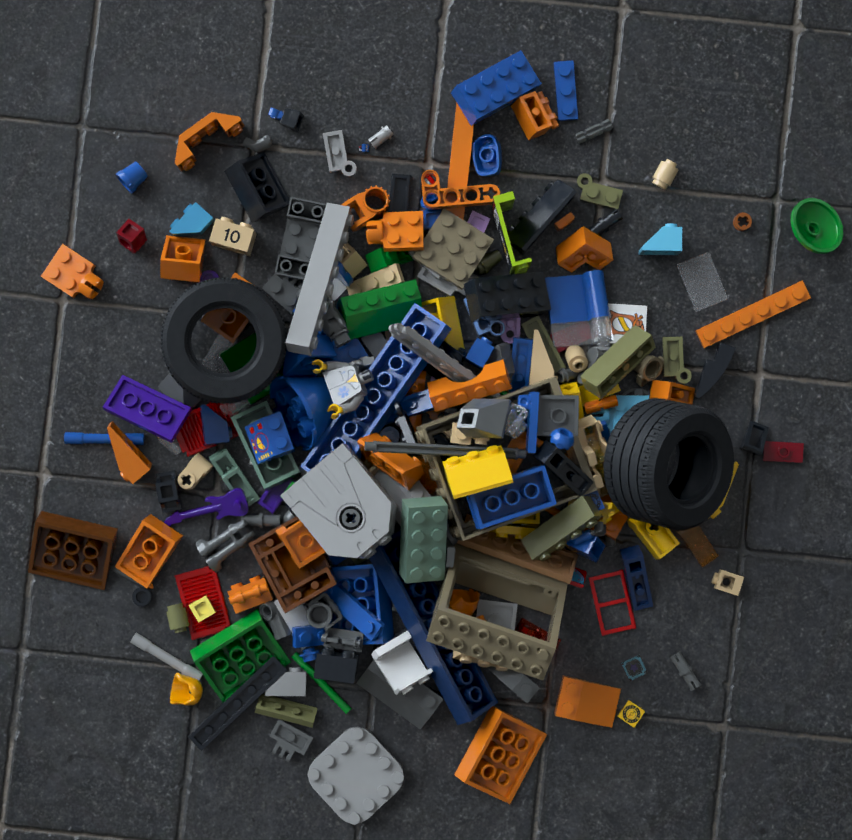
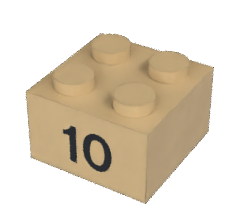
[209,217,257,256]

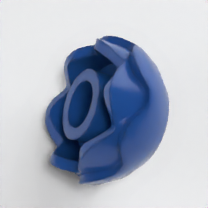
[550,428,574,450]

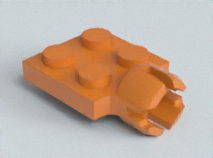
[366,211,424,252]
[41,244,104,299]

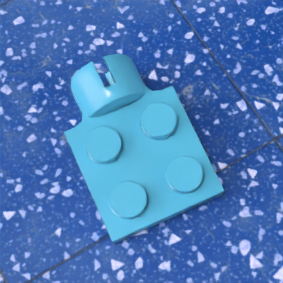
[592,395,649,435]

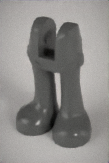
[196,520,255,573]

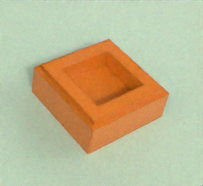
[554,212,575,231]

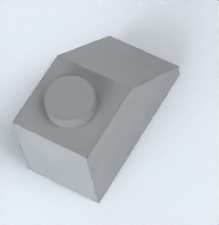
[264,667,306,696]

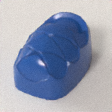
[472,134,502,177]

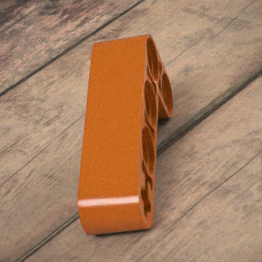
[421,170,500,210]

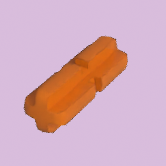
[584,395,618,414]

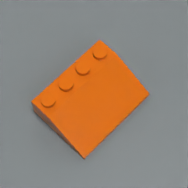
[454,706,547,804]

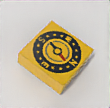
[618,700,645,727]

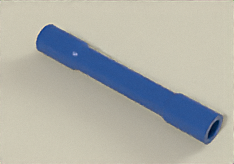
[64,432,144,445]

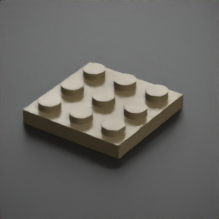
[412,208,494,290]

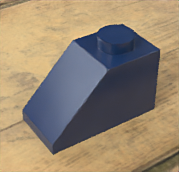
[200,405,232,446]

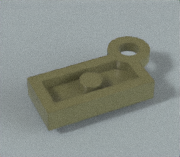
[577,173,623,210]
[662,336,692,384]

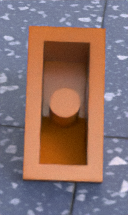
[649,380,695,405]

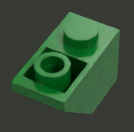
[365,247,413,273]

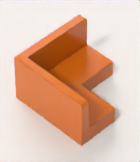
[556,226,613,273]

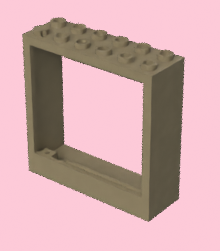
[426,543,568,680]

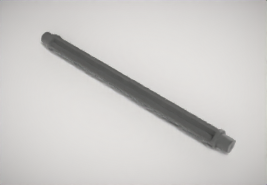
[364,441,526,460]

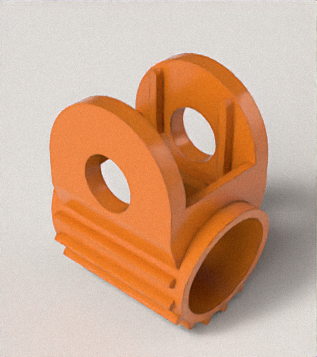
[341,185,390,232]

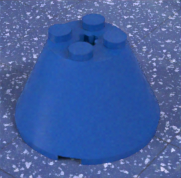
[270,376,336,451]

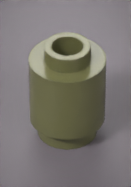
[166,603,190,633]

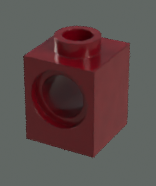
[116,219,147,254]

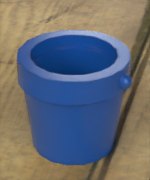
[115,161,148,194]

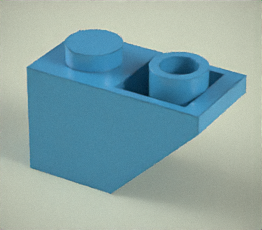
[169,202,215,236]

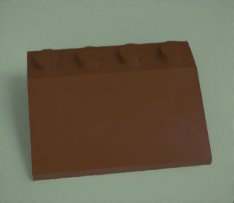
[28,511,118,590]

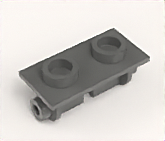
[321,627,364,652]

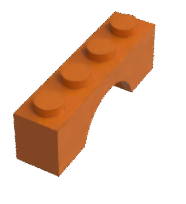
[427,360,512,412]

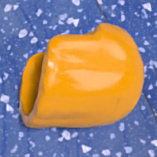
[170,673,203,706]

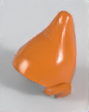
[449,589,481,616]

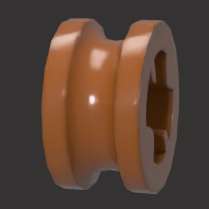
[733,212,752,231]

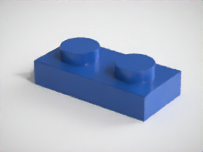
[292,623,332,648]

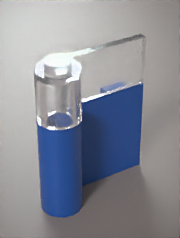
[545,270,613,348]

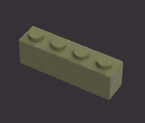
[580,325,656,399]
[521,496,603,561]

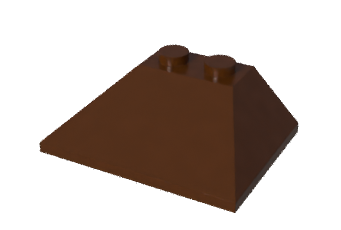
[249,516,337,614]

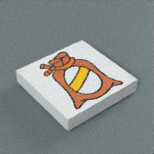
[605,303,647,344]

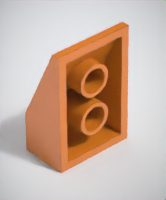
[115,514,183,589]
[554,675,621,728]

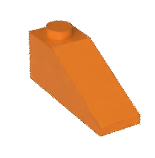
[107,421,152,484]

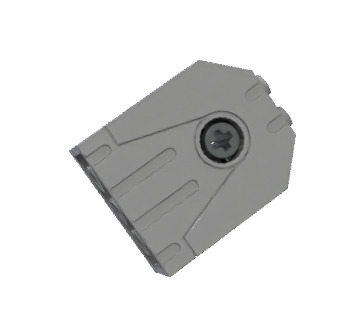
[280,443,397,559]

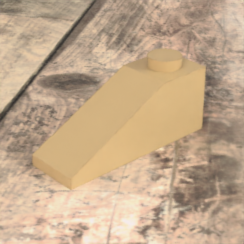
[529,330,558,385]

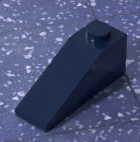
[620,545,653,611]

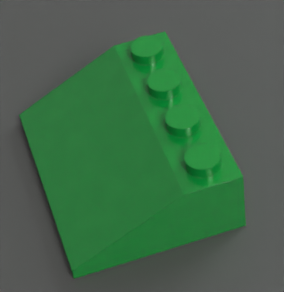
[190,609,291,702]

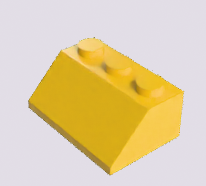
[422,296,465,350]
[442,445,514,499]

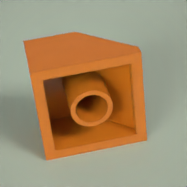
[160,235,205,282]

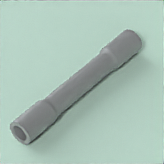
[130,632,203,681]

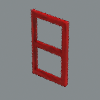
[589,569,636,635]

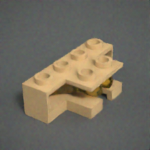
[578,415,608,497]

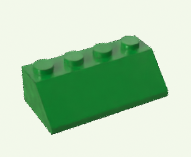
[337,279,422,340]

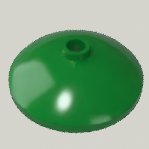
[791,198,843,254]

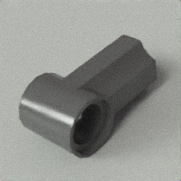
[260,598,292,640]

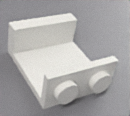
[371,631,433,695]

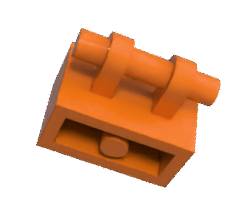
[511,91,559,140]
[227,575,274,614]

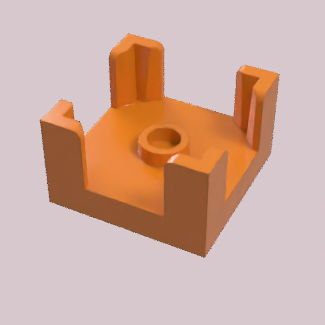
[275,521,325,569]

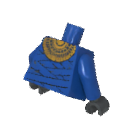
[566,522,616,563]

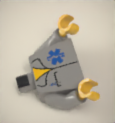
[312,359,374,419]

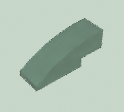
[209,446,260,507]

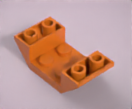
[175,112,244,172]

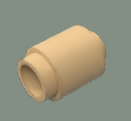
[652,159,678,190]
[565,345,588,372]

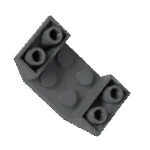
[274,196,326,280]

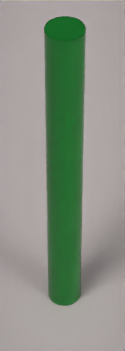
[291,652,352,714]

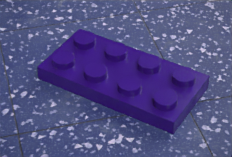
[103,375,192,443]

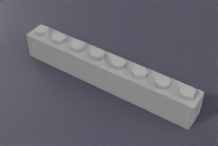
[285,203,354,356]

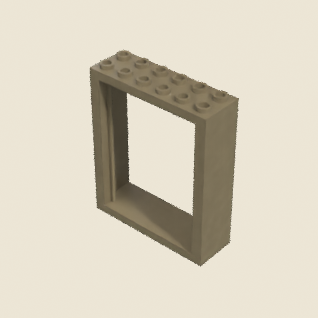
[414,377,597,541]

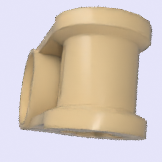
[177,453,213,490]

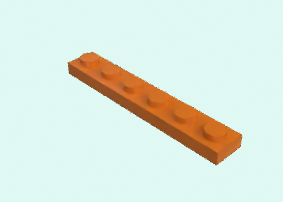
[695,280,811,349]

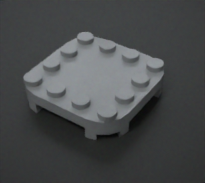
[307,727,404,825]

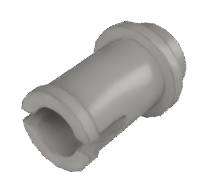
[368,125,394,149]

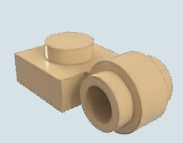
[450,422,490,445]

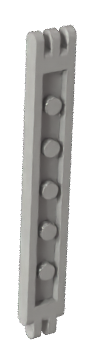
[388,323,501,399]

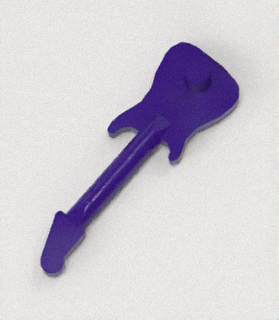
[164,488,249,526]

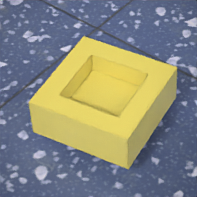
[189,595,216,623]

